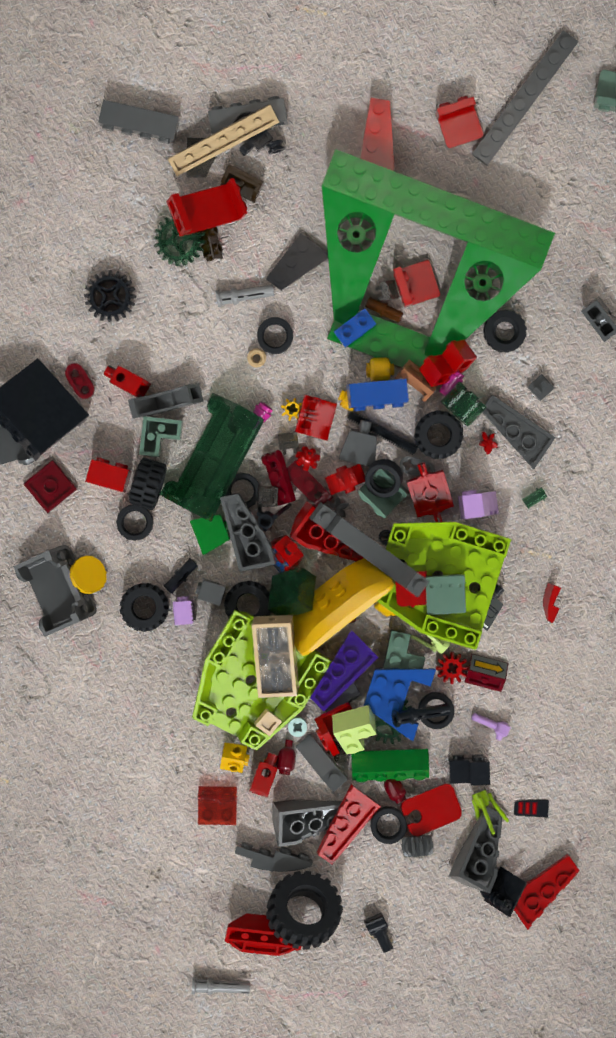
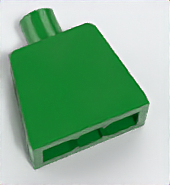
[190,514,230,555]

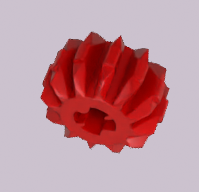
[435,651,468,684]

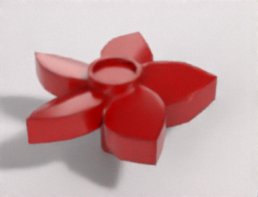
[479,432,498,455]

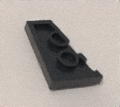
[266,233,328,291]

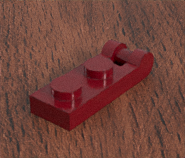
[261,450,296,506]
[287,460,334,507]

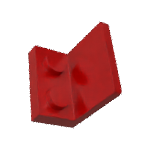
[392,260,440,308]

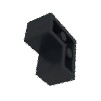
[448,754,490,786]

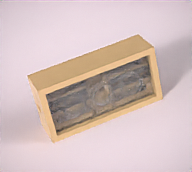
[252,615,299,698]

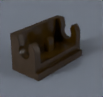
[220,164,264,203]

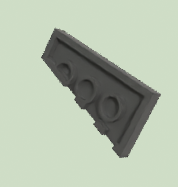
[481,395,556,470]

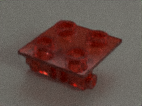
[198,786,237,825]

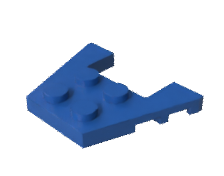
[364,668,436,741]

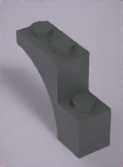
[128,383,204,419]

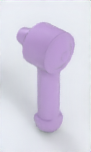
[471,713,511,741]

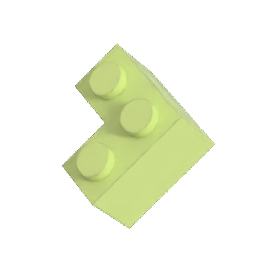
[332,705,377,754]

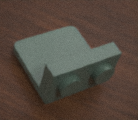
[593,70,616,112]
[358,469,410,518]

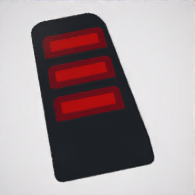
[514,800,549,818]

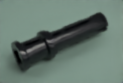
[392,703,451,728]

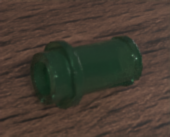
[522,487,547,509]

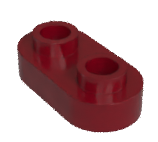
[65,363,95,399]

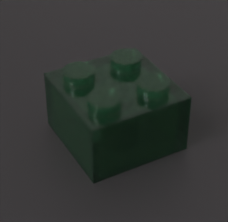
[268,567,316,616]

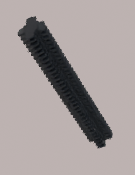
[347,411,418,455]

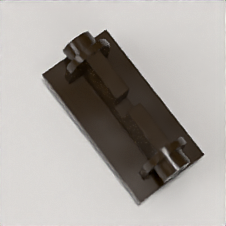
[198,227,223,262]

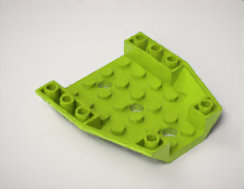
[377,522,511,650]
[192,610,332,751]

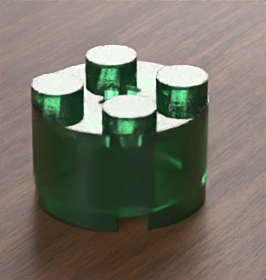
[441,382,487,427]

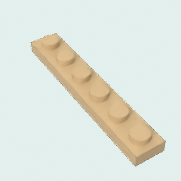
[168,104,279,176]

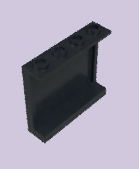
[0,358,89,461]

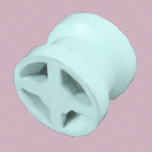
[288,716,307,737]

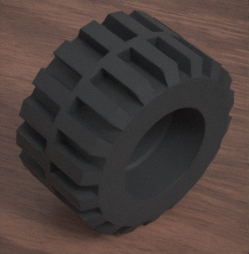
[414,410,464,459]
[129,458,167,510]
[224,581,273,619]
[120,583,169,632]

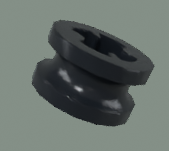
[266,139,285,154]

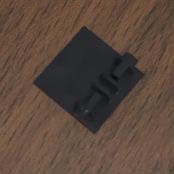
[480,866,527,917]

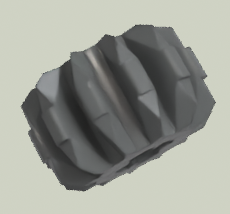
[401,835,434,857]

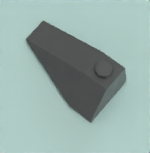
[220,493,276,572]
[272,800,342,847]
[448,806,502,893]

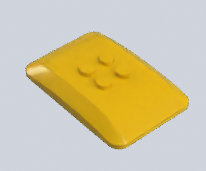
[290,558,394,656]

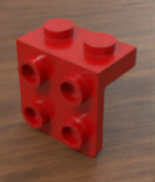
[436,96,483,148]
[314,703,352,756]

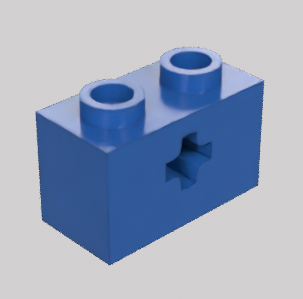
[334,309,376,348]

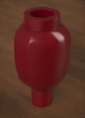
[276,740,296,775]
[384,779,407,804]

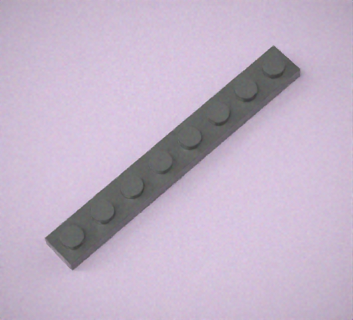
[472,30,579,166]

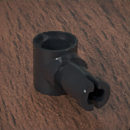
[364,913,393,953]

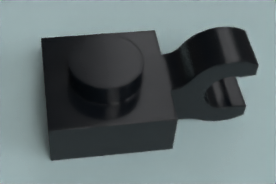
[239,130,273,156]

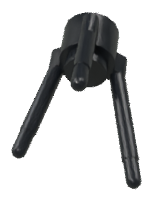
[256,500,291,532]

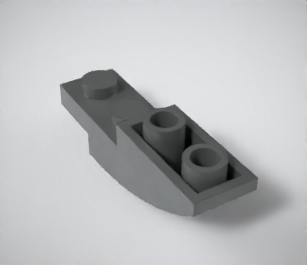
[235,842,313,872]

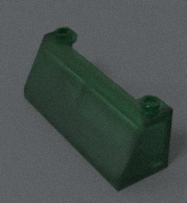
[159,393,265,522]

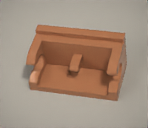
[395,360,437,402]

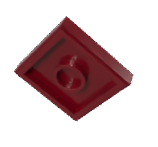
[23,460,77,513]

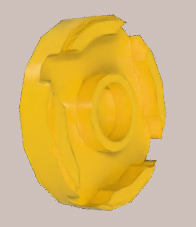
[70,555,106,594]

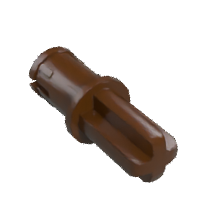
[365,296,403,323]

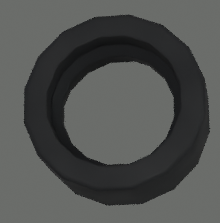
[257,317,293,354]
[365,459,403,498]
[224,473,261,508]
[116,505,154,541]
[418,692,455,729]
[370,806,407,844]

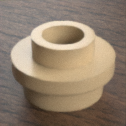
[247,348,266,368]

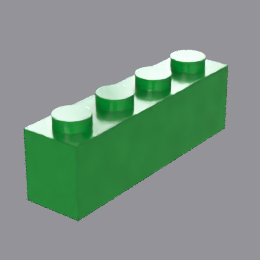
[351,749,430,782]

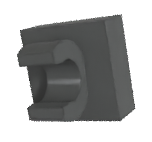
[527,374,554,401]

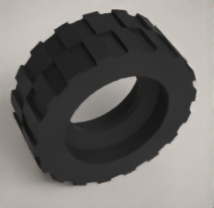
[483,309,527,353]

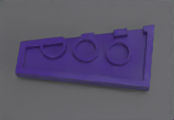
[310,630,379,712]

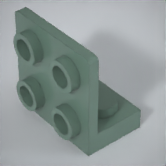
[425,574,466,615]

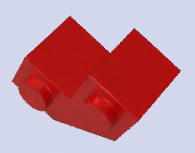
[419,340,477,387]

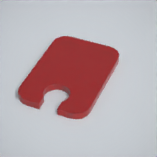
[401,784,462,836]

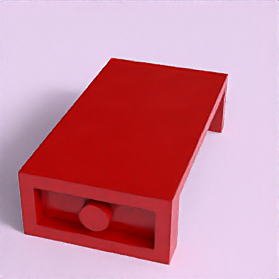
[166,178,247,237]

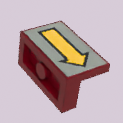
[464,654,509,692]

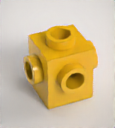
[220,742,250,773]

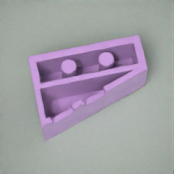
[458,490,499,519]

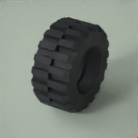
[266,871,343,950]

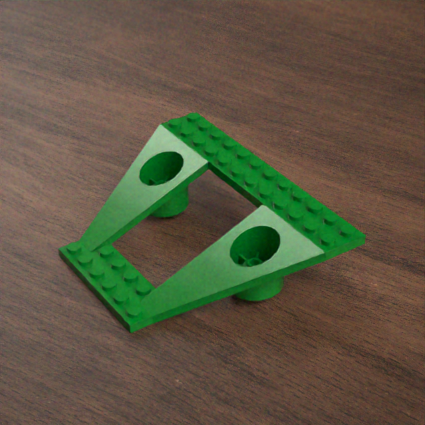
[322,149,555,368]

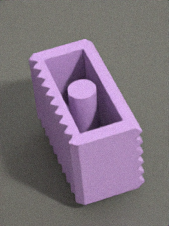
[173,596,196,625]

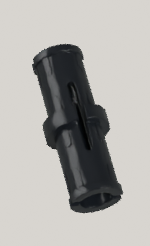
[163,558,198,594]

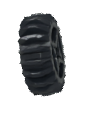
[84,270,136,322]

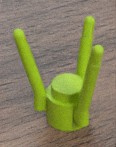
[471,789,509,835]

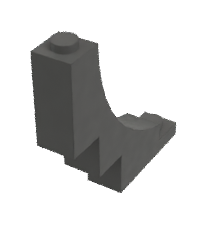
[309,502,430,597]

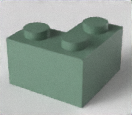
[139,416,183,457]
[383,630,426,669]

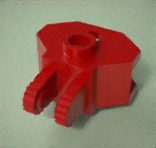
[325,464,365,495]

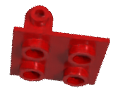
[295,394,337,441]

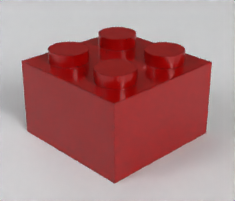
[85,457,132,493]

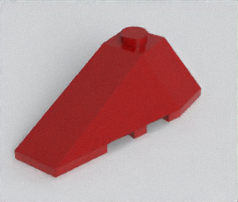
[290,501,364,562]

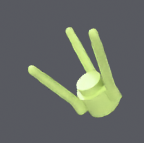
[410,635,451,654]

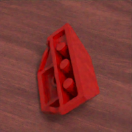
[225,913,302,956]

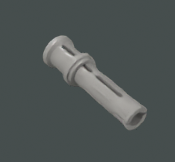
[215,284,274,307]
[192,977,250,995]

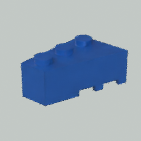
[346,379,409,412]

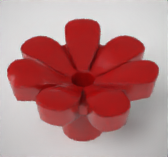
[295,446,320,471]

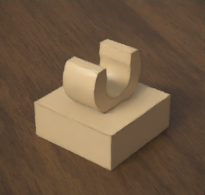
[254,709,282,736]

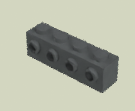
[98,100,180,144]

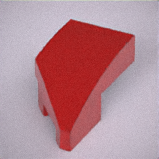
[543,582,561,623]

